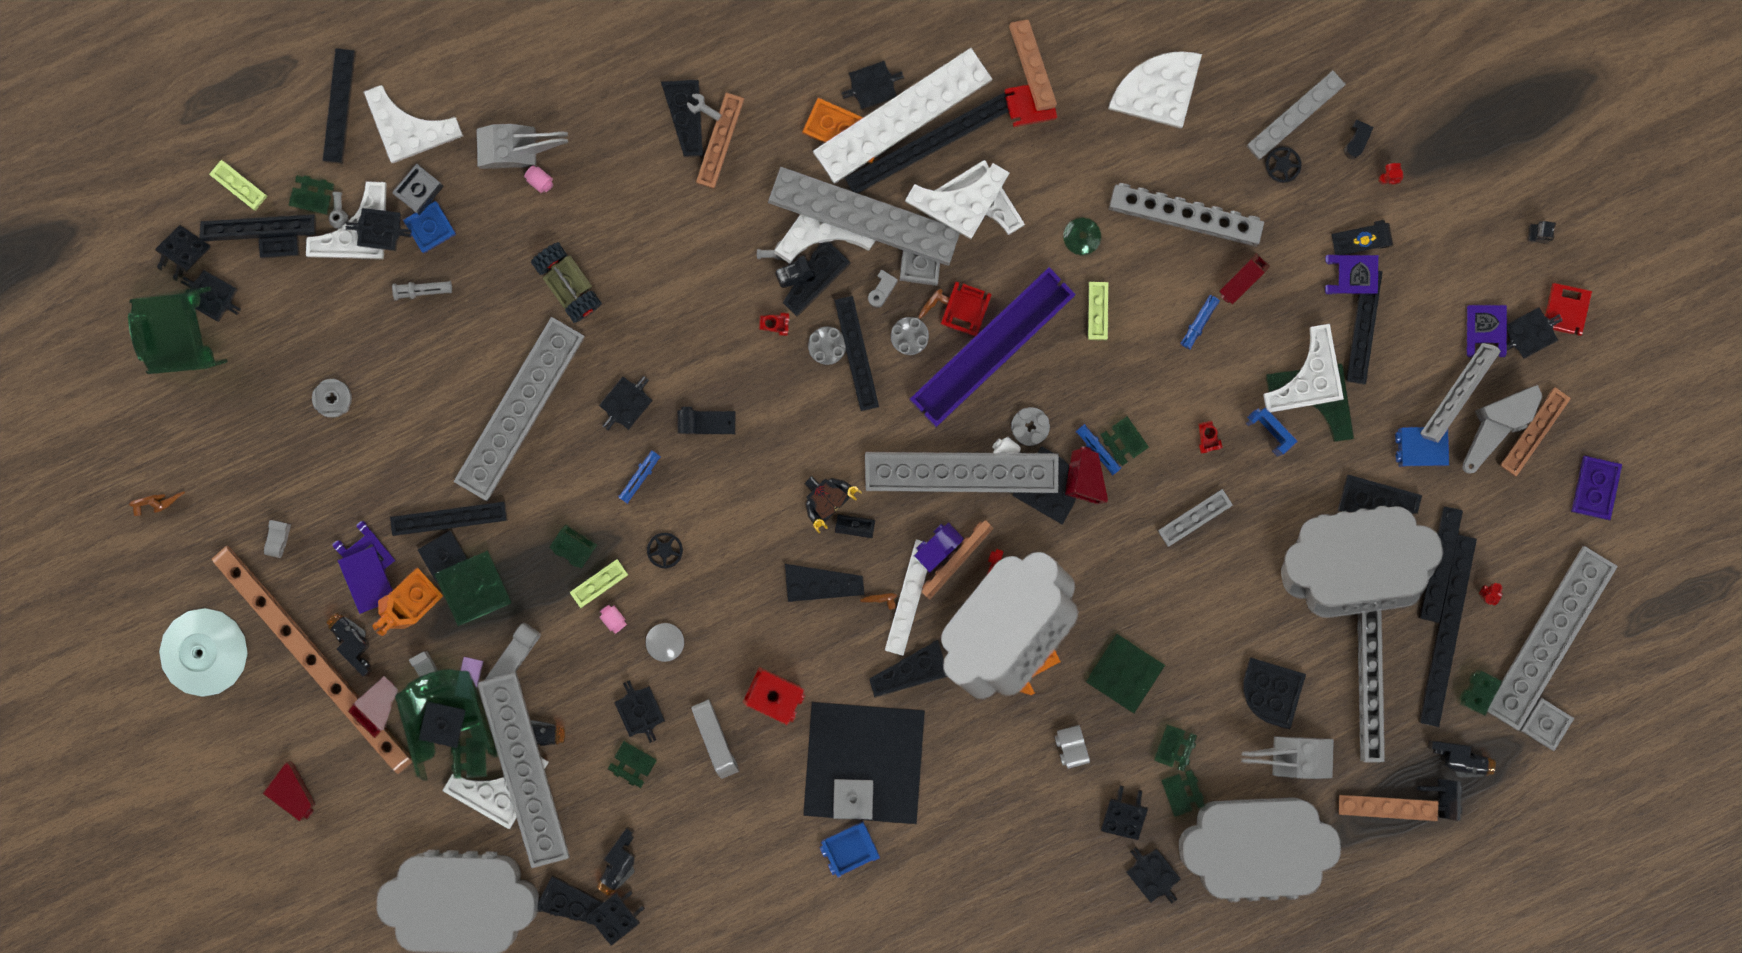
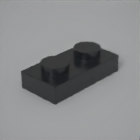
[259,236,300,259]
[835,514,875,539]

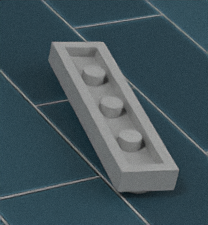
[1158,489,1233,547]

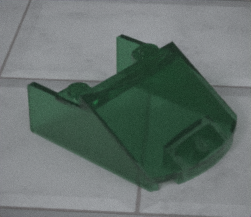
[128,287,228,374]
[395,669,498,781]

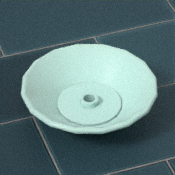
[159,608,248,697]

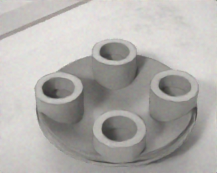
[891,317,929,355]
[808,326,846,365]
[646,623,684,662]

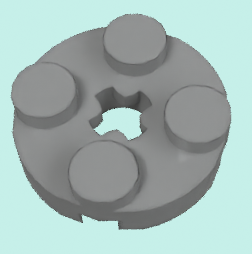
[312,379,352,418]
[1011,407,1050,446]

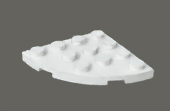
[1109,52,1202,129]

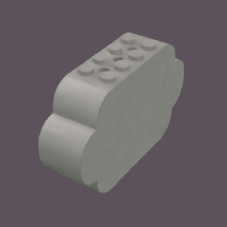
[1281,506,1442,618]
[942,552,1078,699]
[1179,797,1340,902]
[377,850,539,953]

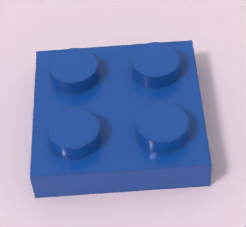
[403,201,456,254]

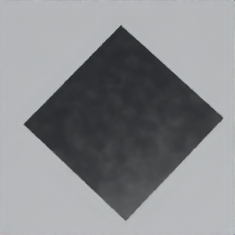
[803,702,925,824]

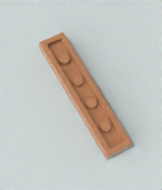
[1009,19,1057,111]
[696,93,744,189]
[1499,387,1571,477]
[921,520,993,600]
[1338,795,1438,821]

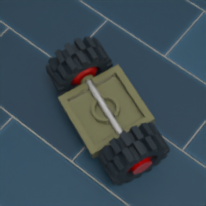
[531,242,602,323]

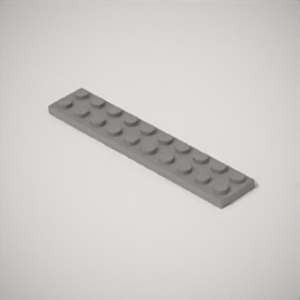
[768,167,960,266]
[454,317,585,501]
[865,452,1058,493]
[1485,546,1618,731]
[478,672,570,868]

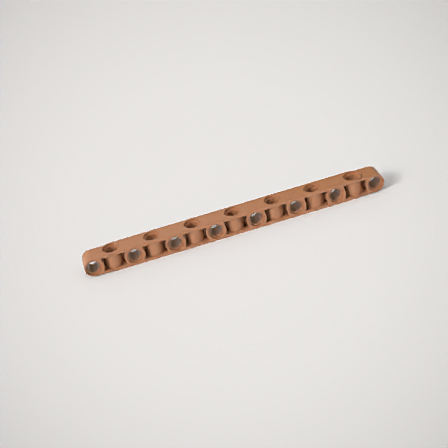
[212,545,414,774]

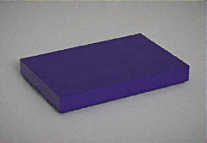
[1571,456,1622,520]
[338,546,393,614]

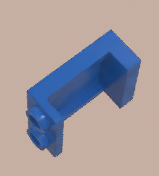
[1246,408,1297,457]
[1395,427,1449,467]
[820,821,880,878]

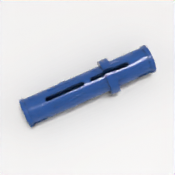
[1180,295,1220,350]
[1076,424,1122,476]
[618,450,661,504]

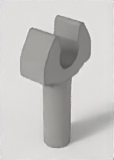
[687,94,722,121]

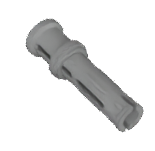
[392,281,452,300]

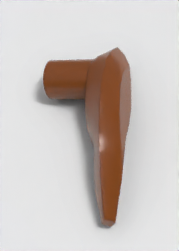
[918,289,950,319]
[148,491,185,513]
[129,494,166,516]
[860,593,897,610]

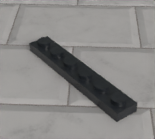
[323,48,356,164]
[199,214,316,242]
[1346,271,1383,385]
[834,296,879,412]
[390,502,508,536]
[1419,506,1463,623]

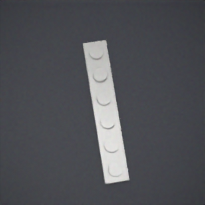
[885,540,927,655]

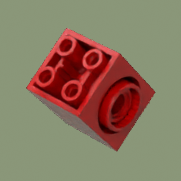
[743,667,805,725]

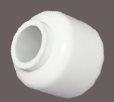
[992,437,1021,453]

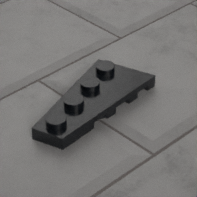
[661,80,703,157]
[783,242,851,317]
[1337,475,1422,514]
[785,564,865,602]
[869,639,948,698]
[537,875,604,925]

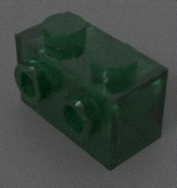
[549,524,597,569]
[1460,670,1502,716]

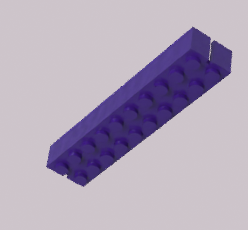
[909,267,1076,428]

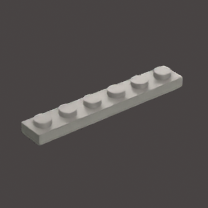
[1247,71,1346,160]
[1420,343,1501,443]

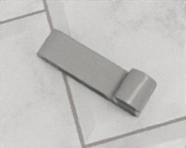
[484,623,541,681]
[691,699,740,779]

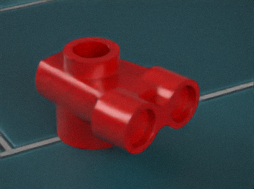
[1379,163,1403,185]
[759,313,789,336]
[1198,421,1223,453]
[1479,583,1503,606]

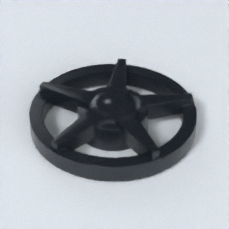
[1265,147,1302,183]
[647,533,683,569]

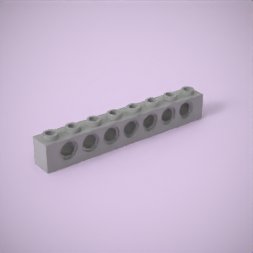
[1108,183,1264,247]
[1357,610,1384,762]

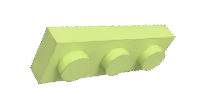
[209,160,267,211]
[1088,282,1108,340]
[570,559,628,608]

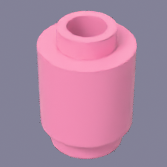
[524,165,553,193]
[599,605,627,634]

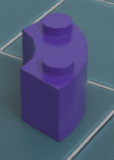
[914,523,964,572]

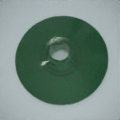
[1063,218,1101,256]

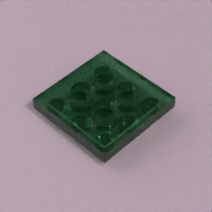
[434,550,512,626]
[1085,634,1165,714]

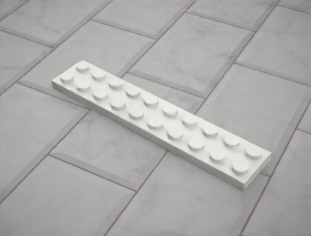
[813,48,992,184]

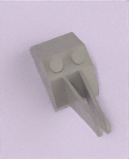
[477,124,568,169]
[1462,385,1542,474]
[1242,736,1334,779]

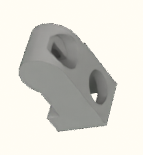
[868,270,898,308]
[264,520,291,558]
[409,651,442,690]

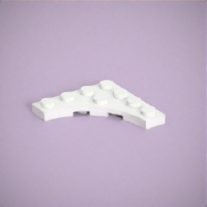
[364,85,463,163]
[929,160,1025,235]
[905,163,1009,239]
[306,182,387,259]
[774,214,876,263]
[1263,324,1344,413]
[443,757,549,829]

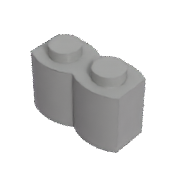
[1054,725,1090,769]

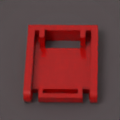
[1005,85,1058,127]
[941,281,992,337]
[1545,283,1592,336]

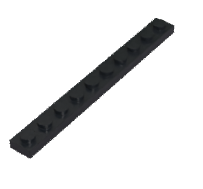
[845,92,1014,194]
[1419,535,1477,727]

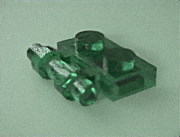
[288,175,335,215]
[1101,416,1149,466]
[1154,724,1197,772]
[451,737,487,779]
[608,741,658,788]
[1161,769,1205,817]

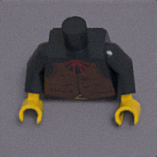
[804,476,862,533]

